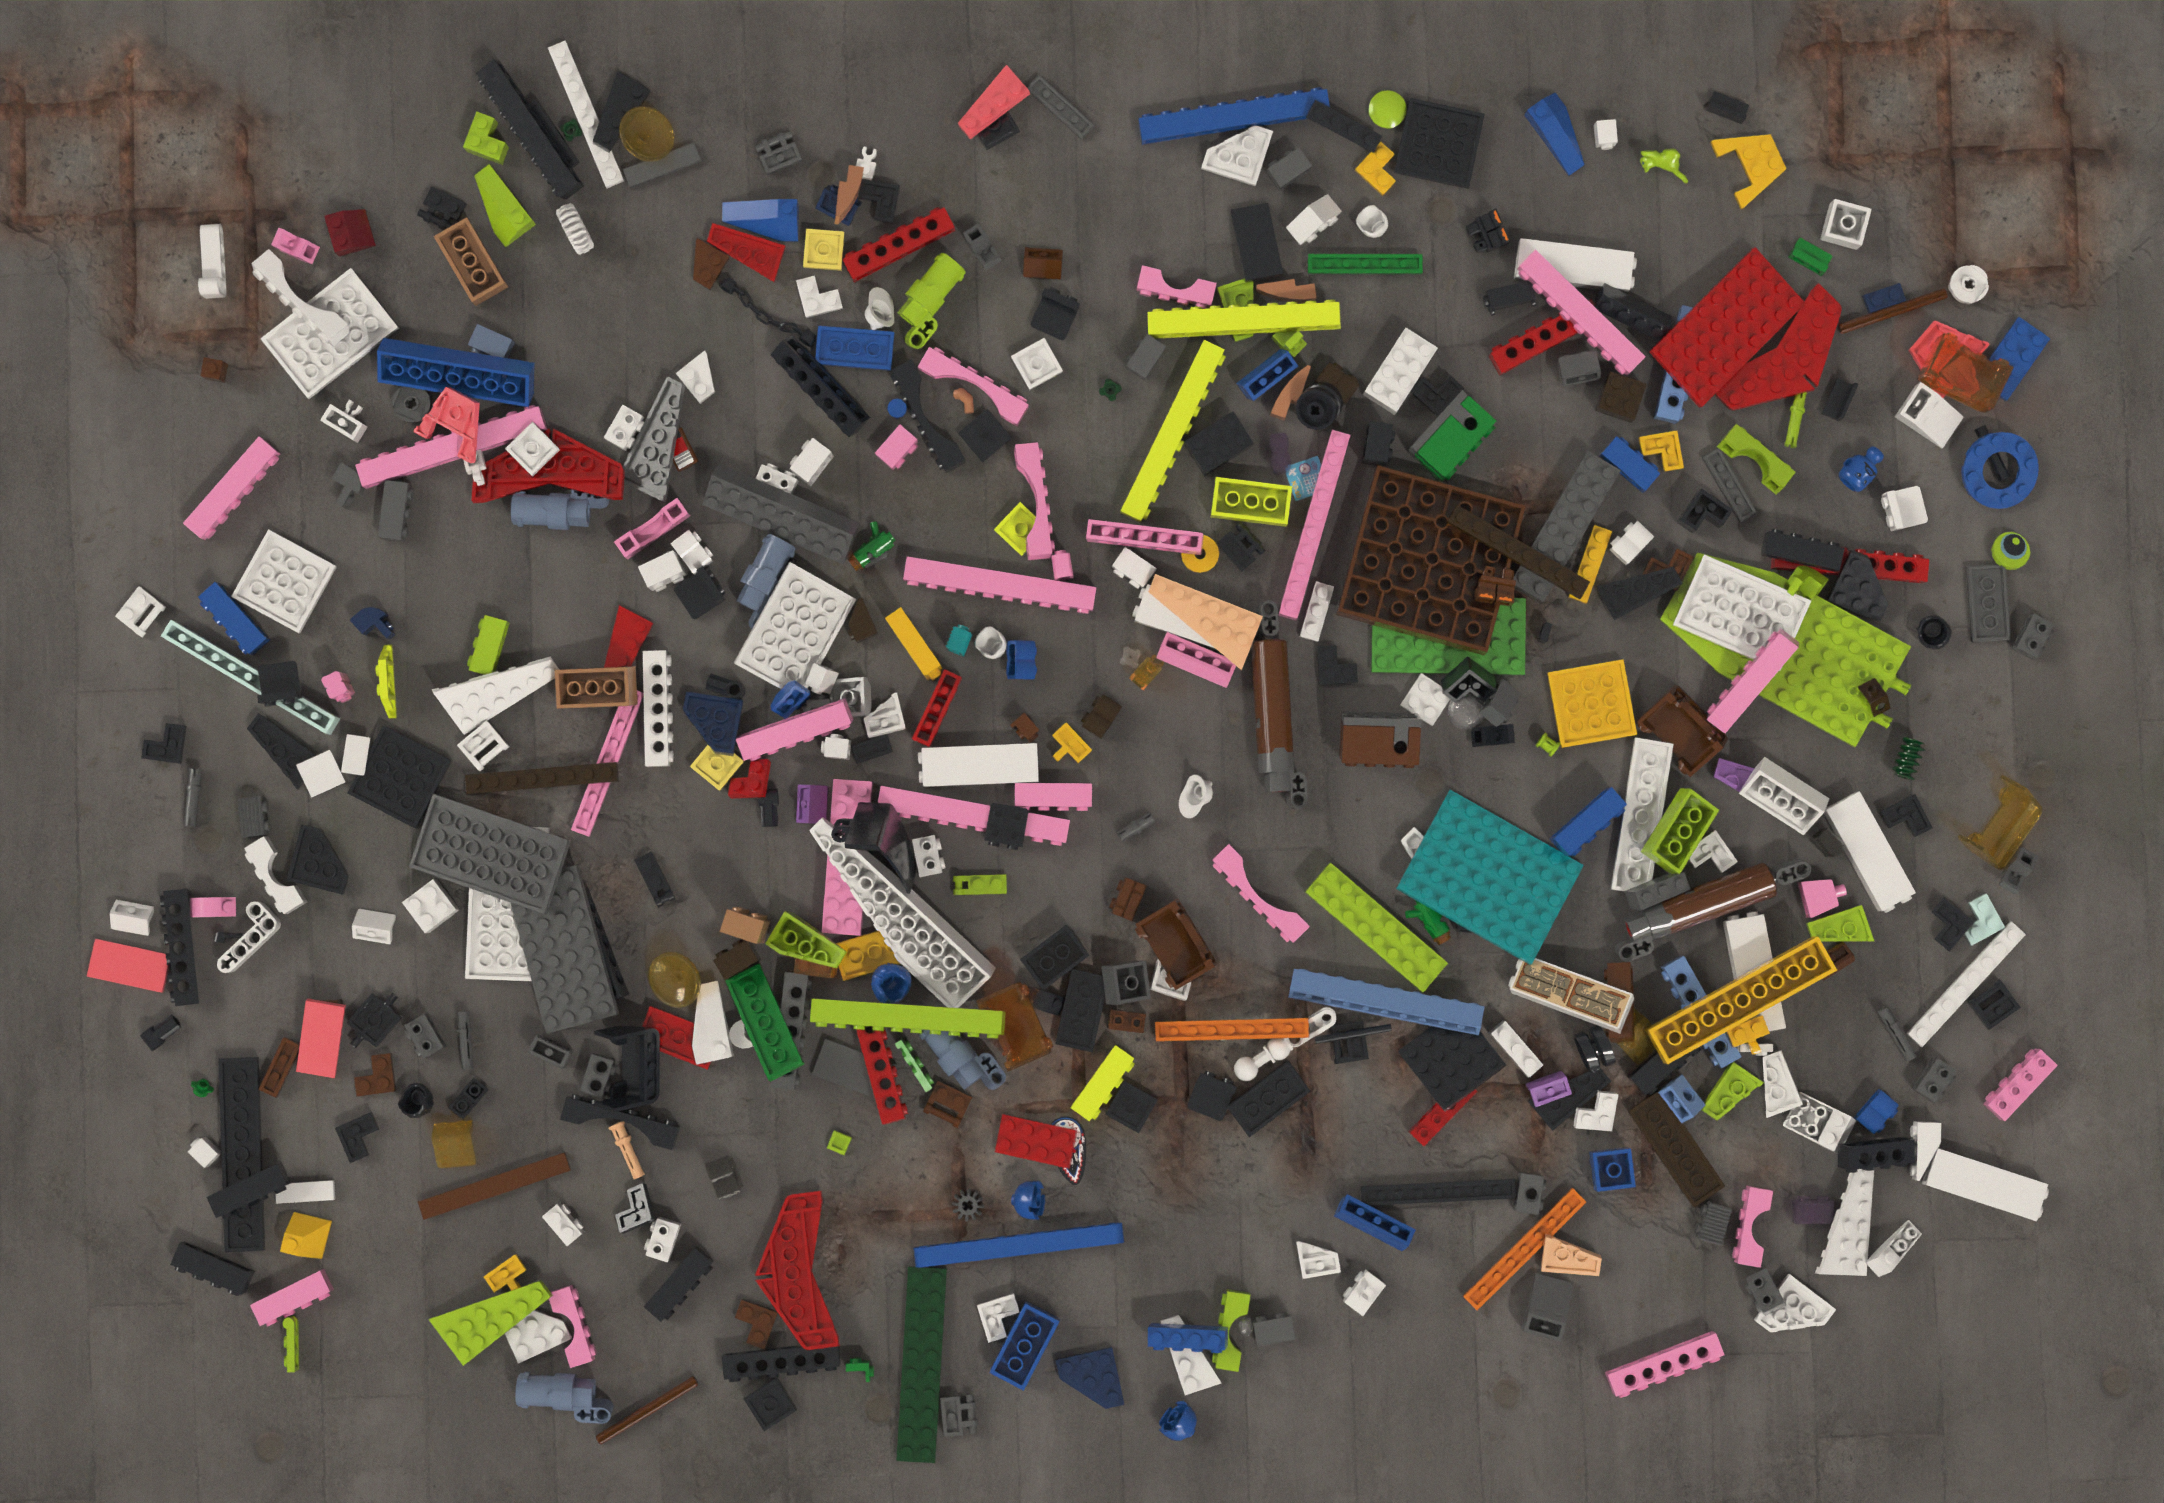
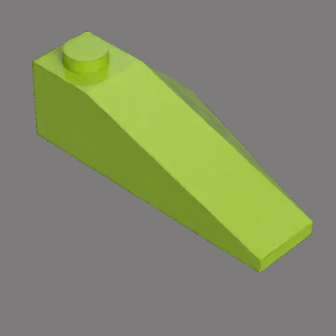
[474,164,536,247]
[765,911,847,968]

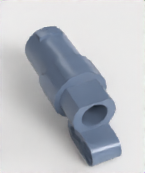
[511,490,610,530]
[736,534,795,630]
[919,1030,1006,1090]
[515,1372,614,1424]

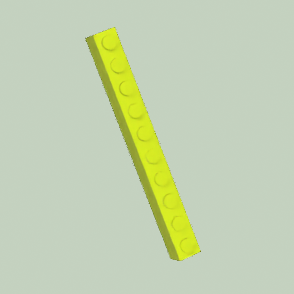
[1148,300,1341,339]
[1120,340,1226,523]

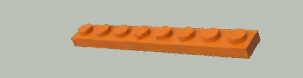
[1155,1018,1310,1041]
[1463,1188,1586,1310]

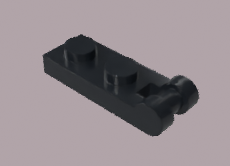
[634,851,676,908]

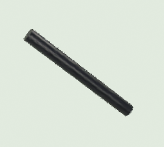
[1314,1024,1392,1044]

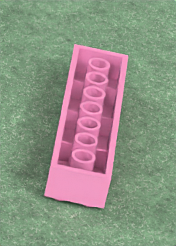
[822,779,873,936]

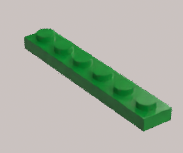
[1308,254,1423,274]

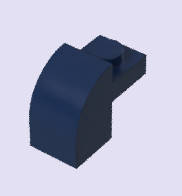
[350,607,396,639]

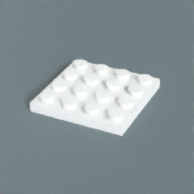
[231,529,337,633]

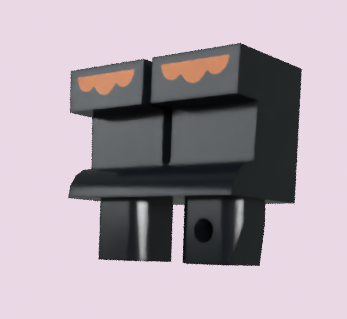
[1466,208,1510,253]

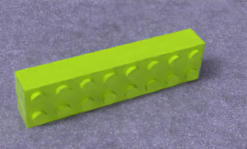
[1304,863,1448,992]

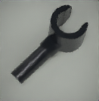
[214,931,243,943]

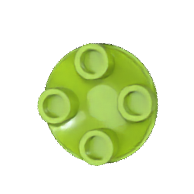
[1368,90,1407,129]

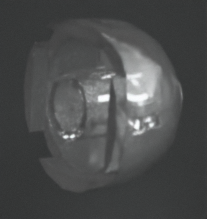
[1447,692,1485,730]

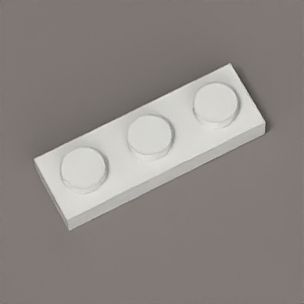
[1299,581,1334,642]

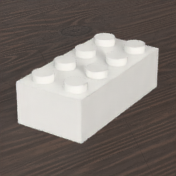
[1363,328,1438,415]

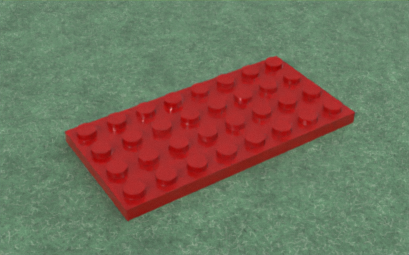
[1649,247,1804,408]

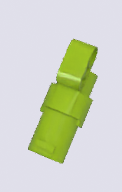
[897,253,965,349]

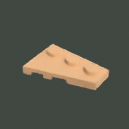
[1541,1233,1602,1276]

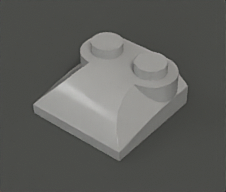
[830,677,872,717]

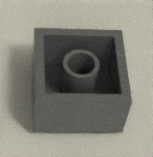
[1101,960,1151,1005]

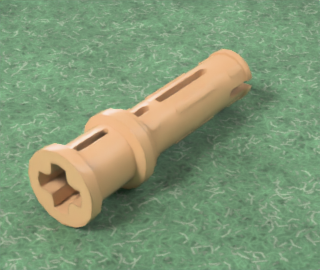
[608,1121,645,1180]

